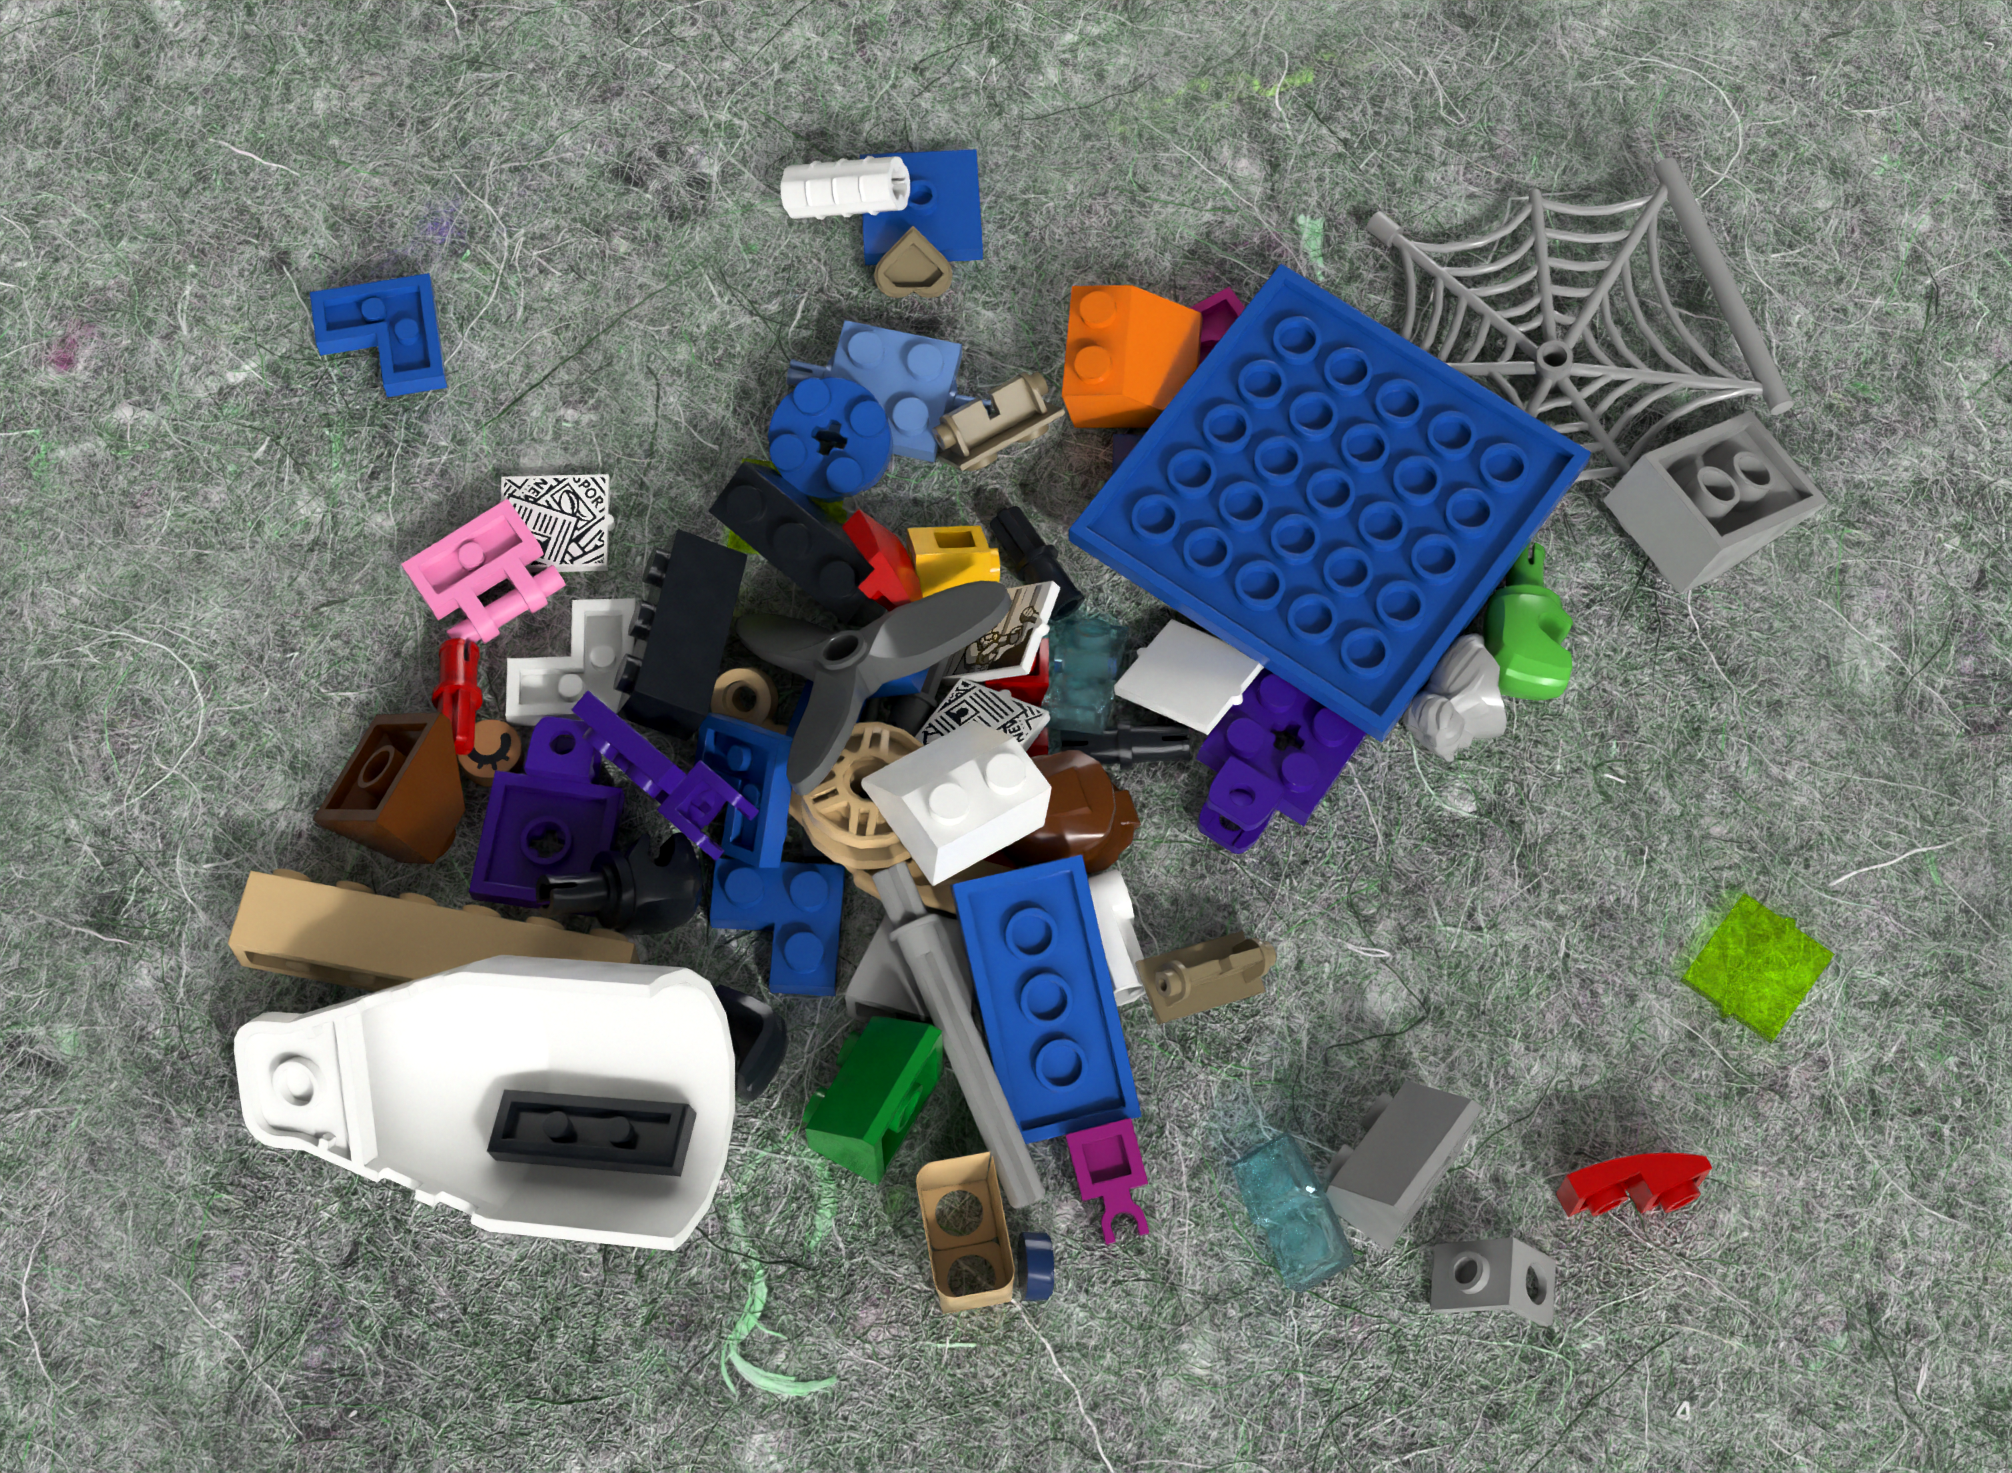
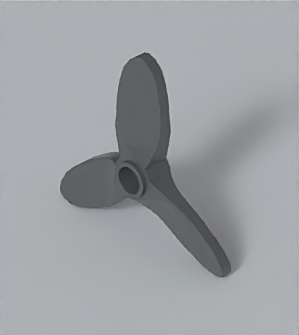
[734,580,1012,796]

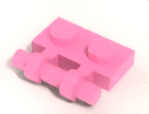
[401,498,566,649]

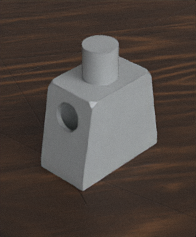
[845,905,975,1027]

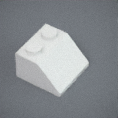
[861,720,1052,886]

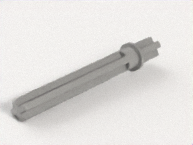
[872,862,1045,1209]

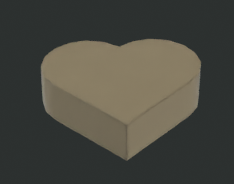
[874,226,953,298]

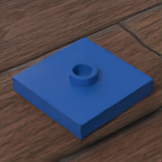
[860,149,983,265]

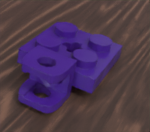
[1196,667,1368,854]
[571,690,759,861]
[469,716,625,917]

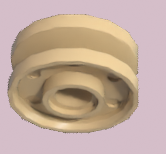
[801,722,924,869]

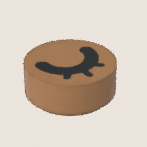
[457,719,524,787]

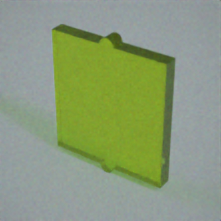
[1680,893,1835,1044]

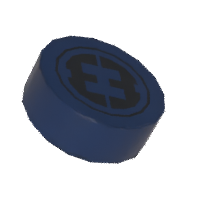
[1017,1231,1054,1301]

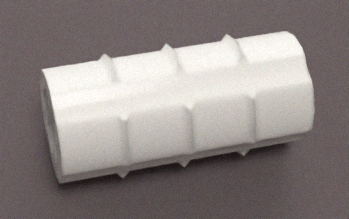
[780,156,910,220]

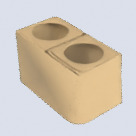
[916,1152,1015,1314]

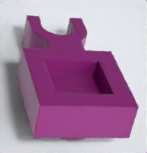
[1065,1118,1149,1246]

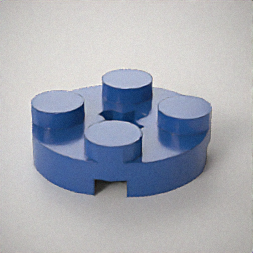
[768,377,893,503]

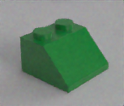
[802,1015,944,1185]

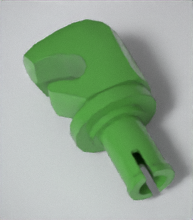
[1482,543,1573,701]

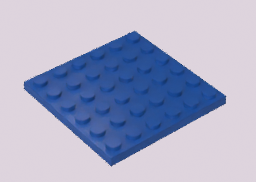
[1068,263,1591,743]

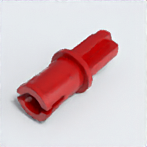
[431,638,483,755]

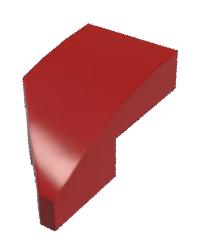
[842,509,923,612]

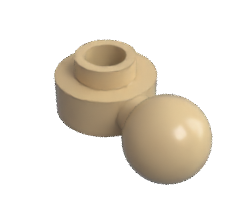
[710,667,788,735]

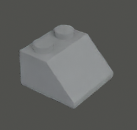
[1322,1081,1483,1251]

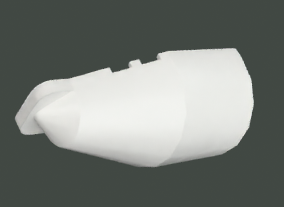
[234,955,735,1251]

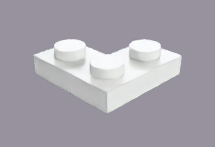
[505,598,637,726]

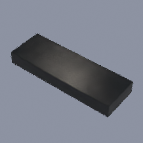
[487,1089,697,1177]

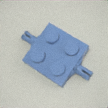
[787,320,992,462]

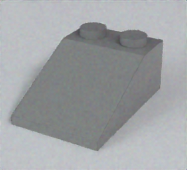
[1603,410,1828,594]

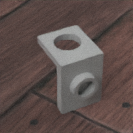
[1430,1237,1556,1326]

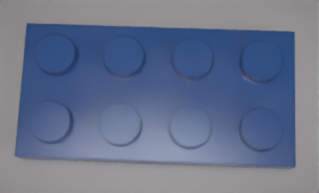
[950,855,1142,1144]

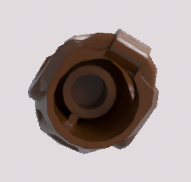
[1002,750,1141,875]

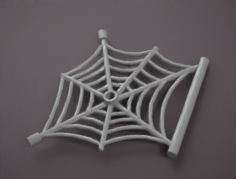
[1366,157,1794,483]

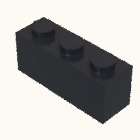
[708,461,887,627]
[613,529,748,741]

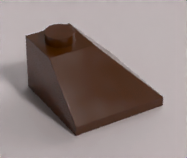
[313,712,465,864]

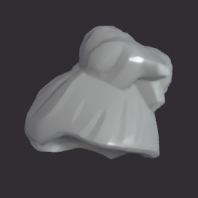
[1402,634,1507,762]

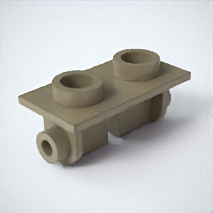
[932,371,1065,471]
[1135,931,1276,1025]

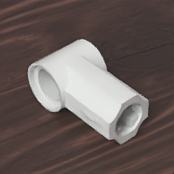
[1088,869,1146,1007]

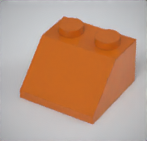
[1062,285,1203,428]

